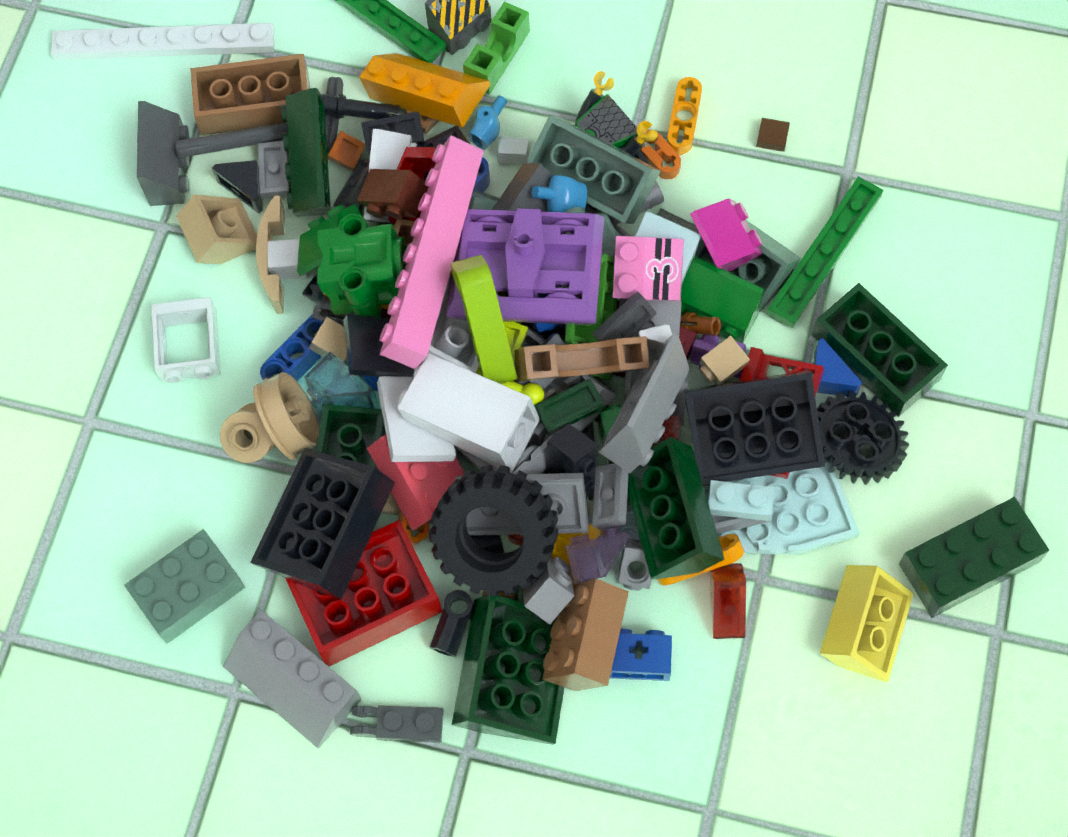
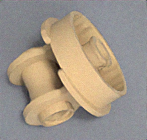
[220,372,320,463]

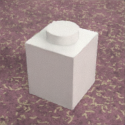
[268,239,308,280]

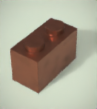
[357,169,429,220]

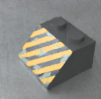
[425,0,492,55]

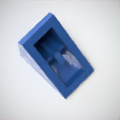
[812,338,862,397]

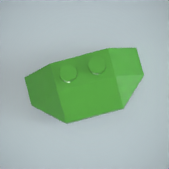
[565,254,617,380]

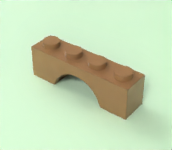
[514,336,650,382]

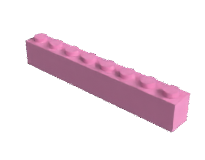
[379,135,484,369]

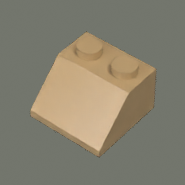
[176,194,257,264]

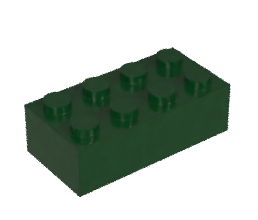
[811,283,948,417]
[316,404,386,469]
[899,496,1050,618]

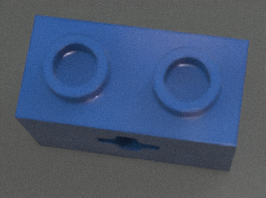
[610,628,672,681]

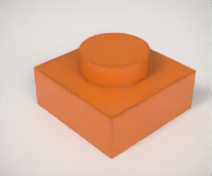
[328,130,366,171]

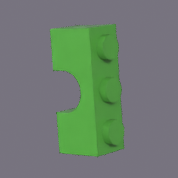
[463,1,530,95]

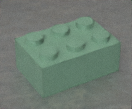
[124,529,246,644]

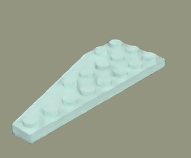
[589,462,860,555]

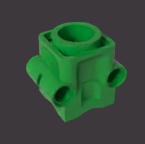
[317,214,407,317]

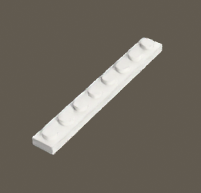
[51,23,275,60]

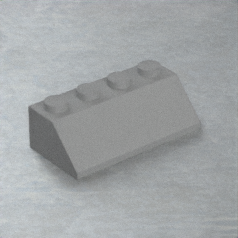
[599,333,690,473]
[223,610,362,749]

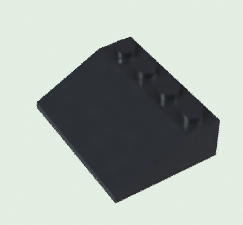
[684,370,825,485]
[250,448,395,599]

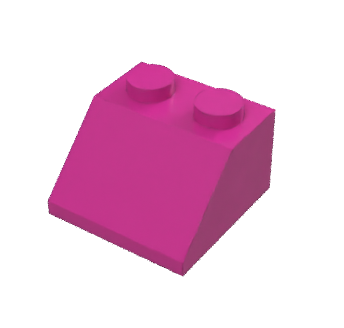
[690,198,763,271]

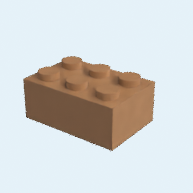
[542,579,629,691]

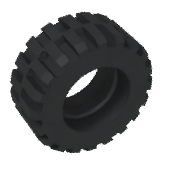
[429,465,558,596]

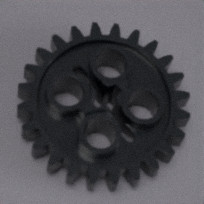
[817,390,909,485]

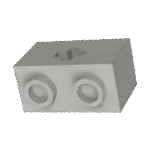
[522,556,575,624]

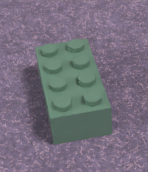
[526,115,661,224]

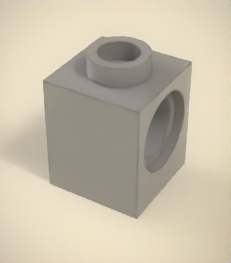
[618,538,652,591]

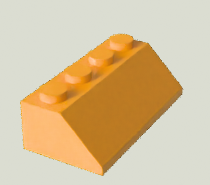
[359,53,491,128]

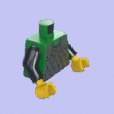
[575,71,658,156]

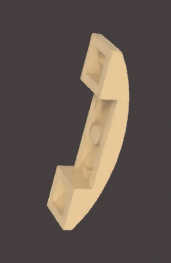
[256,196,285,314]

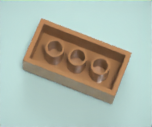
[190,53,310,135]

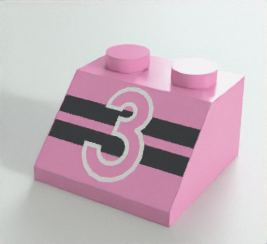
[613,236,684,301]

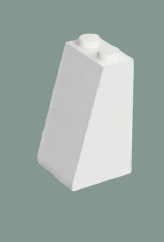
[398,353,540,473]

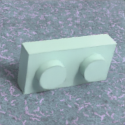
[708,480,775,521]

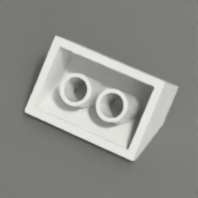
[364,129,417,224]

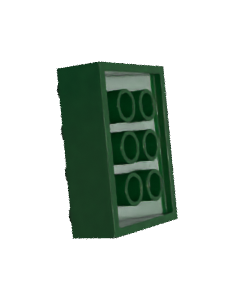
[451,595,565,745]

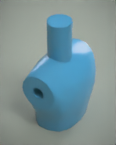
[468,95,508,150]
[532,175,587,212]

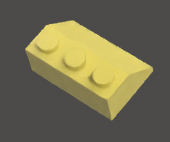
[820,565,914,682]

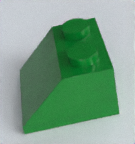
[297,204,369,276]

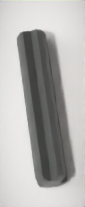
[325,76,344,154]

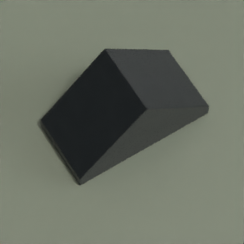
[212,160,263,214]

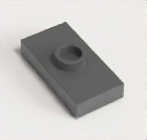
[592,291,657,342]

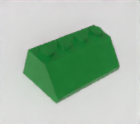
[675,256,764,343]

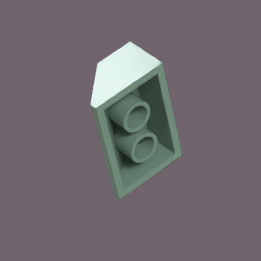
[694,220,801,312]

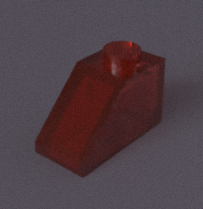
[710,563,746,639]

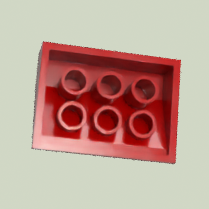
[285,519,443,667]

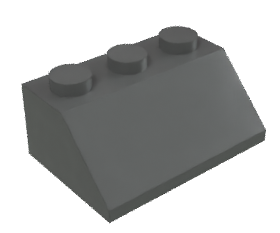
[137,101,190,206]

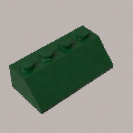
[281,88,331,217]
[628,437,725,580]

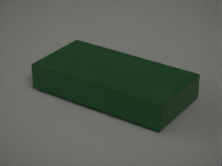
[534,379,605,436]

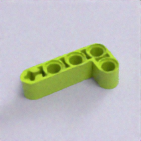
[450,254,517,384]

